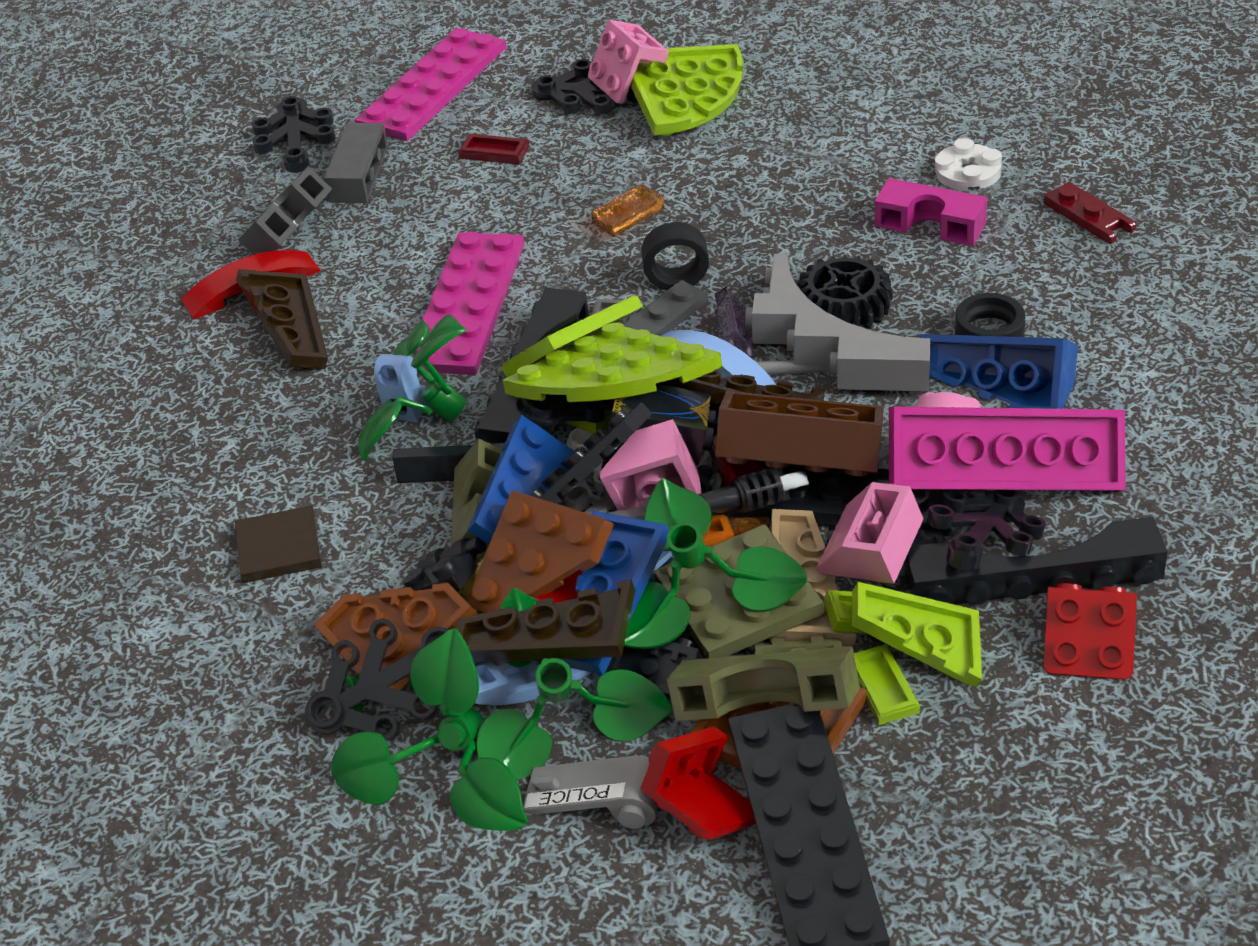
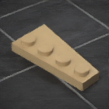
[770,509,856,645]

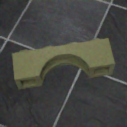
[667,646,860,721]

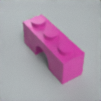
[875,178,988,246]

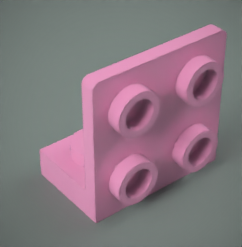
[588,20,670,104]

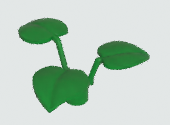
[358,314,467,462]
[624,478,808,649]
[477,588,672,780]
[331,628,529,831]

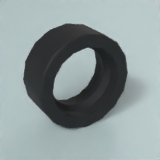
[641,222,709,290]
[955,293,1026,337]

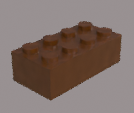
[715,391,884,476]

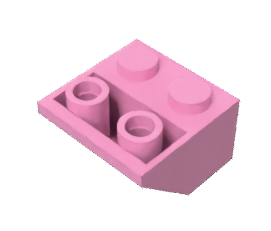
[816,482,923,584]

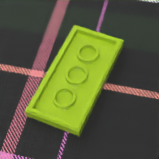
[501,295,643,378]

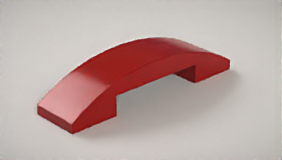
[181,250,320,320]

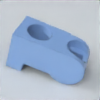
[374,354,425,423]

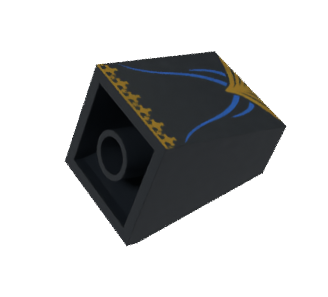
[599,383,716,480]

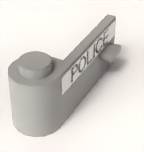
[523,755,658,829]

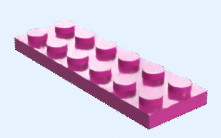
[355,28,507,141]
[413,232,525,375]
[889,406,1126,491]

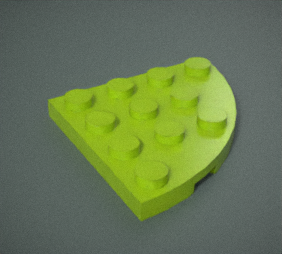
[630,44,743,136]
[503,323,722,402]

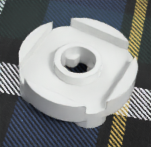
[935,138,1002,190]

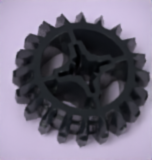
[797,254,893,329]

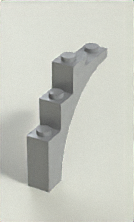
[745,254,930,392]

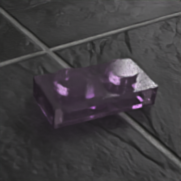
[714,286,755,357]

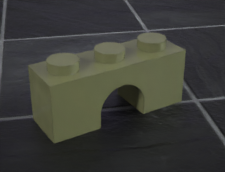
[451,439,502,563]

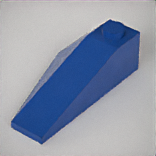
[919,334,1078,409]

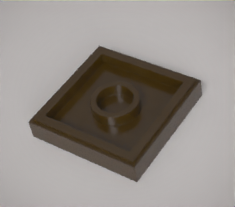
[235,505,322,583]

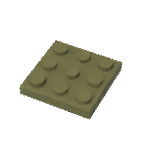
[654,524,825,658]

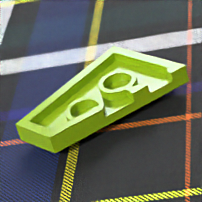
[852,582,982,687]

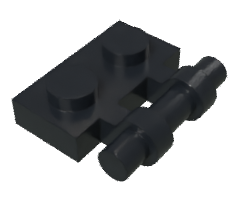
[402,537,486,591]

